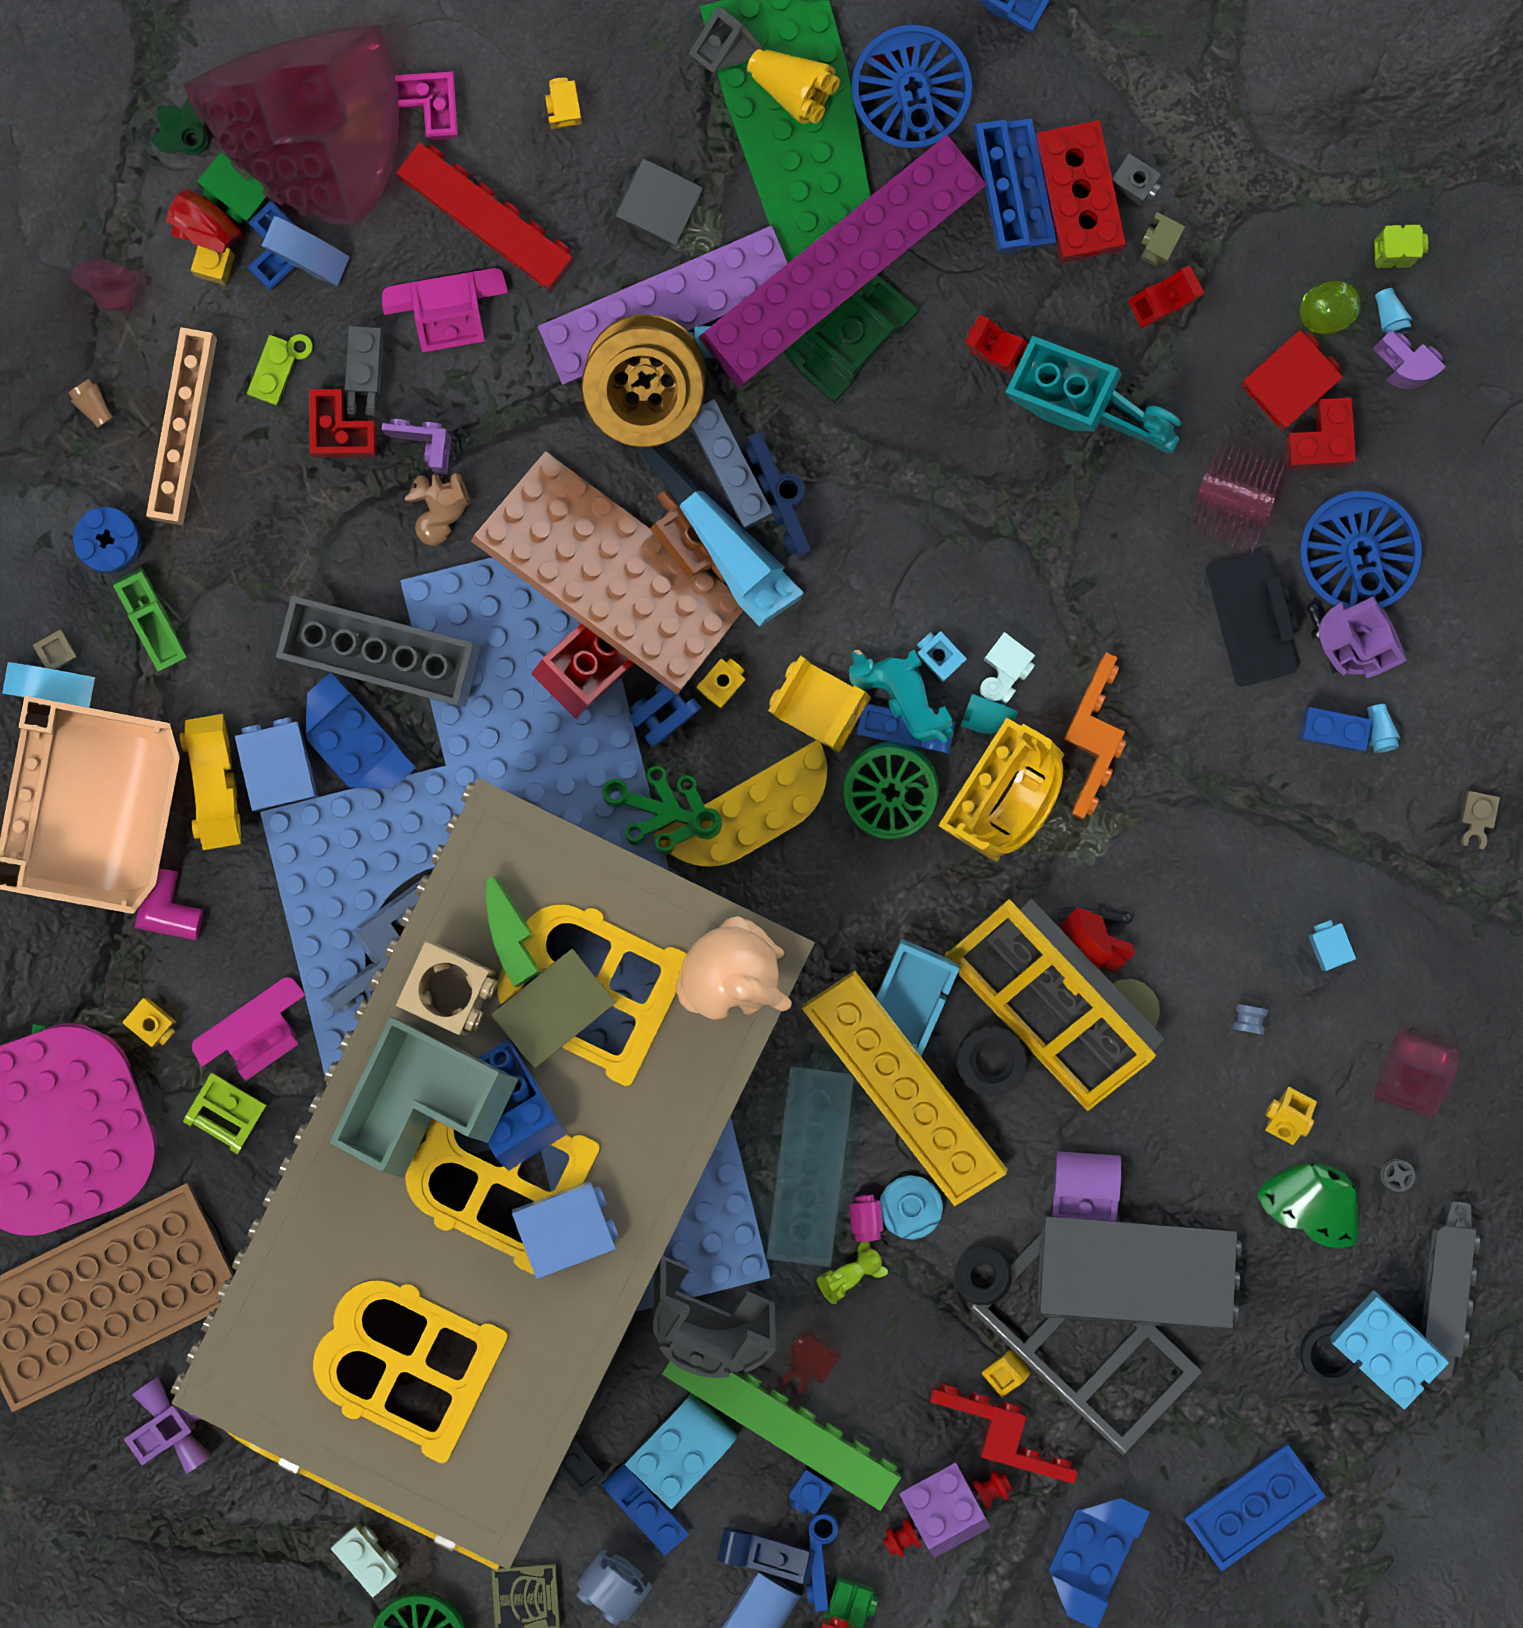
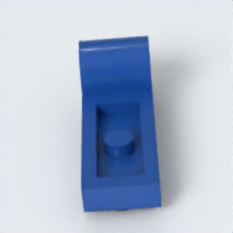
[856,704,956,754]
[602,1463,689,1555]
[806,1510,838,1612]

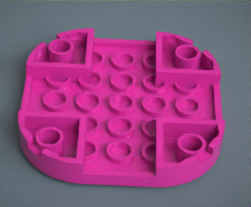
[0,1023,157,1236]

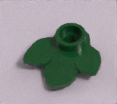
[151,95,209,155]

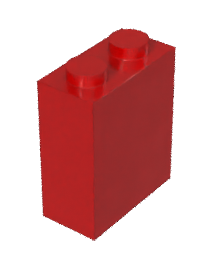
[1240,330,1343,432]

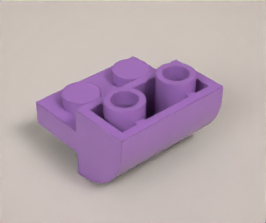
[1372,330,1446,389]
[1052,1151,1121,1222]

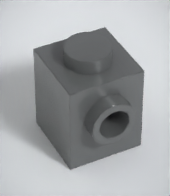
[1112,153,1161,206]

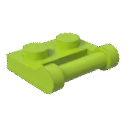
[183,1072,267,1154]

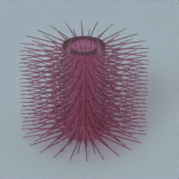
[1187,441,1284,554]

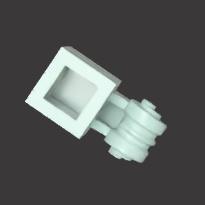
[980,632,1035,706]

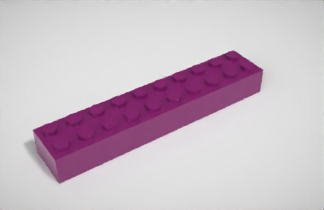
[698,135,986,387]

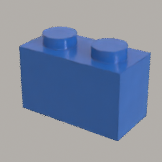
[1298,707,1372,753]

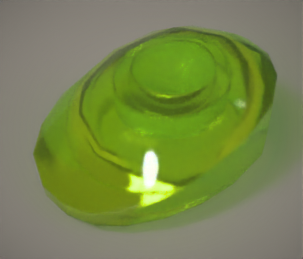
[1300,281,1361,334]

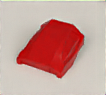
[166,189,245,253]

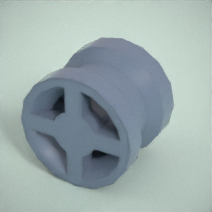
[1232,1004,1268,1035]

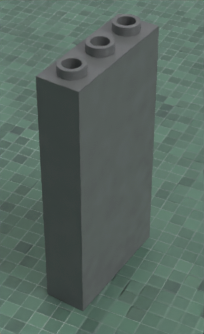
[1036,1217,1242,1331]

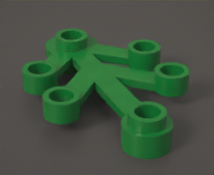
[602,766,722,855]

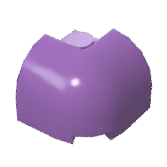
[1319,597,1407,678]

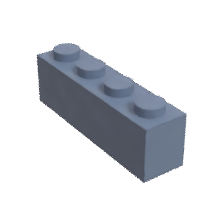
[691,399,773,530]

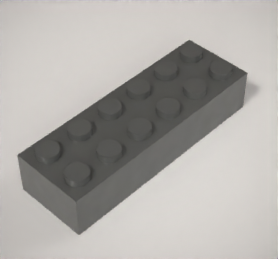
[275,595,482,707]

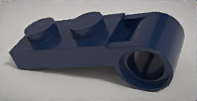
[717,1527,815,1584]

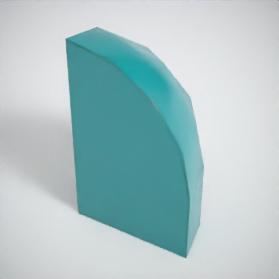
[960,694,1018,734]

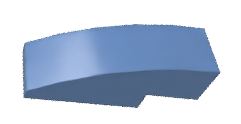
[262,216,349,286]

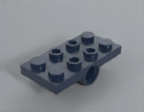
[745,431,811,561]

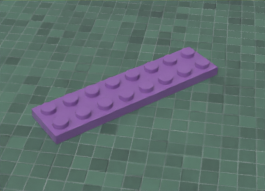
[538,226,788,386]

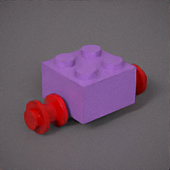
[883,1463,1013,1559]

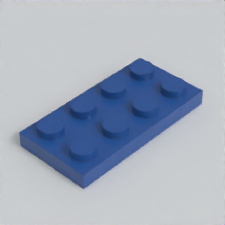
[1183,1443,1326,1572]

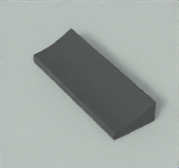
[986,899,1164,1073]

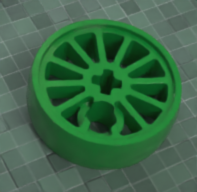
[843,742,939,839]
[372,1591,466,1628]

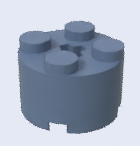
[577,1549,652,1625]

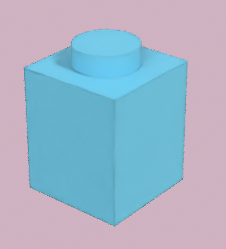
[1308,920,1356,971]

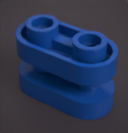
[629,683,702,748]

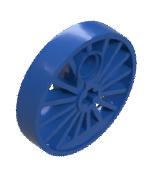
[851,25,972,148]
[1299,491,1422,609]

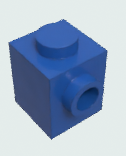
[788,1465,833,1515]

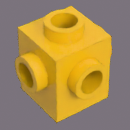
[1265,1087,1317,1145]

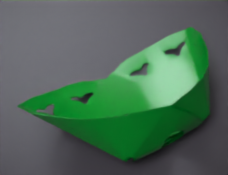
[1257,1163,1359,1248]

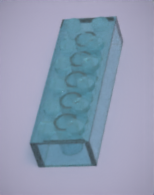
[766,1065,854,1267]

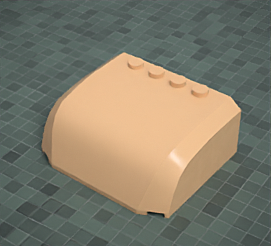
[0,696,180,914]

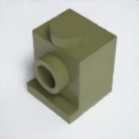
[1141,212,1185,266]

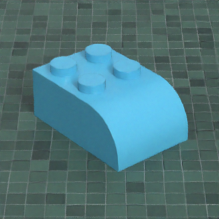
[625,1392,738,1509]

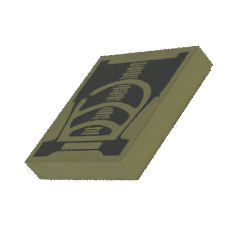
[491,1563,560,1628]

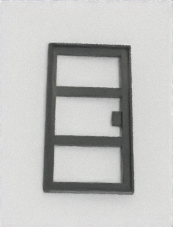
[969,1232,1202,1455]

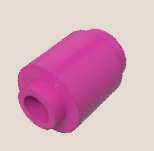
[849,1194,884,1242]

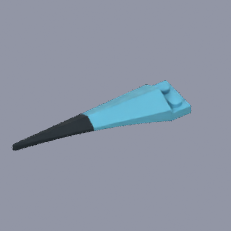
[636,447,804,627]

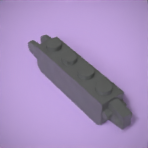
[1420,1201,1480,1381]

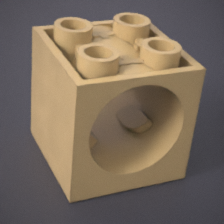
[396,941,499,1035]

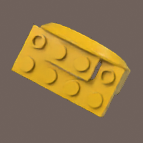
[938,718,1065,862]

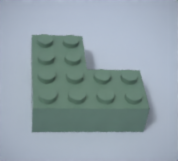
[330,1016,518,1178]

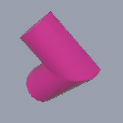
[390,71,458,140]
[134,868,204,941]

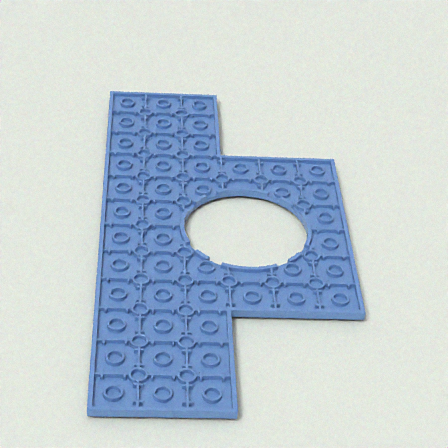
[260,557,771,1312]

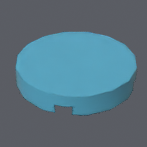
[880,1175,943,1240]

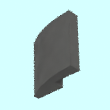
[614,159,703,245]

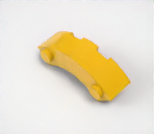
[180,714,241,850]

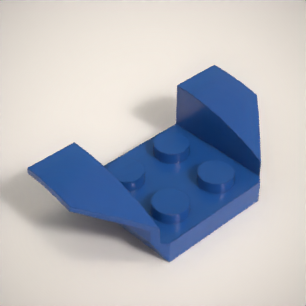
[306,672,416,789]
[1048,1498,1150,1628]

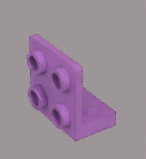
[382,419,451,475]

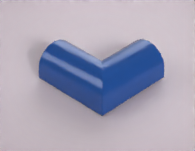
[248,201,296,291]

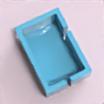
[875,938,960,1056]
[1330,1290,1449,1410]

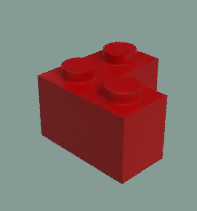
[309,389,377,458]
[1285,398,1356,470]

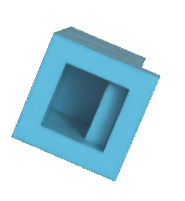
[917,631,967,683]

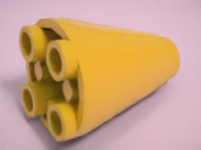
[747,49,840,124]

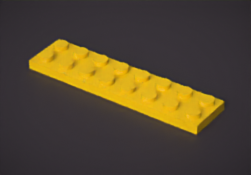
[802,971,1007,1207]

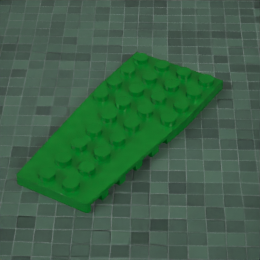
[700,0,870,263]

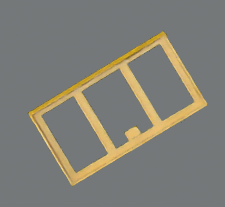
[944,899,1156,1111]

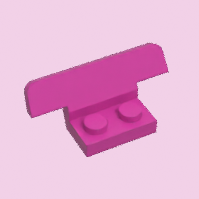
[382,268,508,353]
[192,977,305,1081]

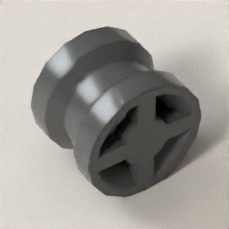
[1380,1159,1416,1192]

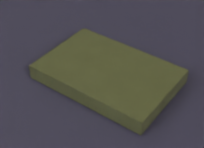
[491,948,617,1069]

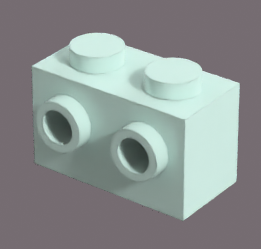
[331,1522,400,1597]

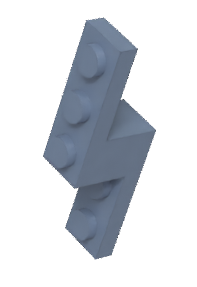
[321,875,430,1013]

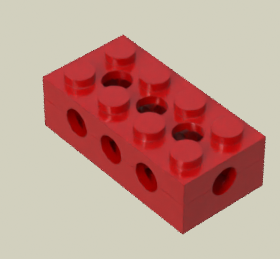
[1036,120,1126,264]

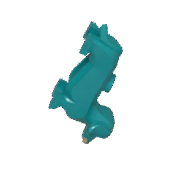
[849,650,953,744]

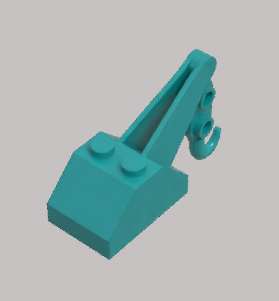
[1006,336,1181,453]

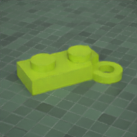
[247,334,313,407]

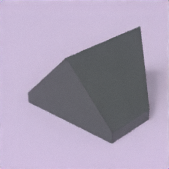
[689,6,765,73]

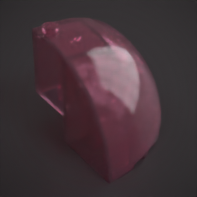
[183,25,399,224]

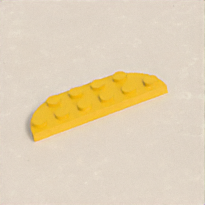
[653,740,827,867]

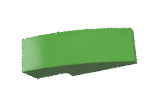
[113,566,186,671]
[486,876,541,987]

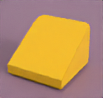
[981,1349,1031,1398]

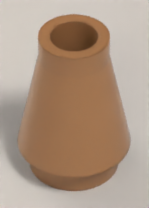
[69,379,113,428]

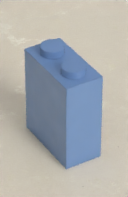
[235,717,318,812]
[512,1180,619,1279]

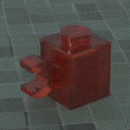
[783,1332,840,1394]

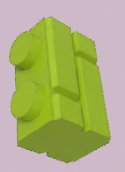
[1374,225,1428,268]

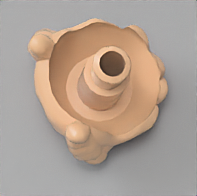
[676,916,792,1020]

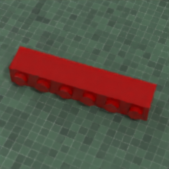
[396,143,573,293]

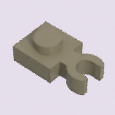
[1460,791,1500,850]

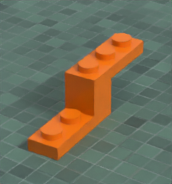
[1063,652,1127,820]

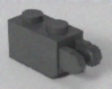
[345,326,384,419]

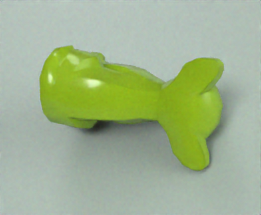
[817,1241,888,1304]

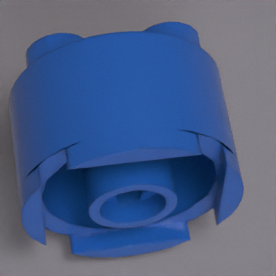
[73,507,142,575]

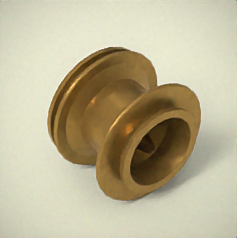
[581,314,706,448]

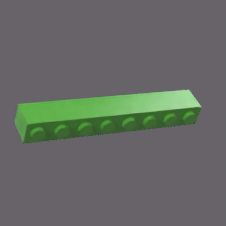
[662,1360,901,1511]

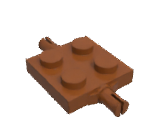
[650,489,725,583]

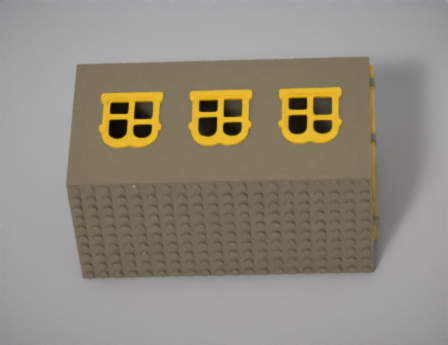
[170,778,815,1570]

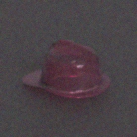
[71,260,141,313]

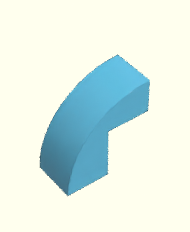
[2,662,95,708]

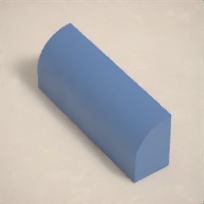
[722,1570,802,1628]

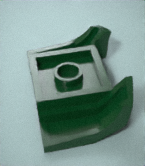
[784,274,920,404]

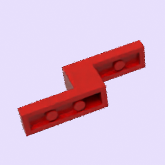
[929,1383,1078,1484]

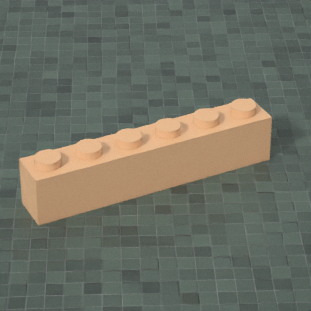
[146,327,217,526]

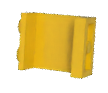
[768,656,871,753]

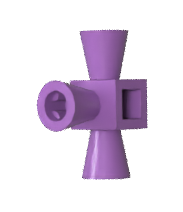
[124,1376,213,1474]

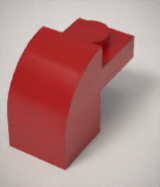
[1127,265,1205,328]
[965,315,1029,375]
[1058,907,1135,973]

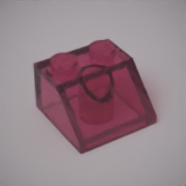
[1373,1030,1460,1119]

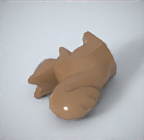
[404,473,470,546]

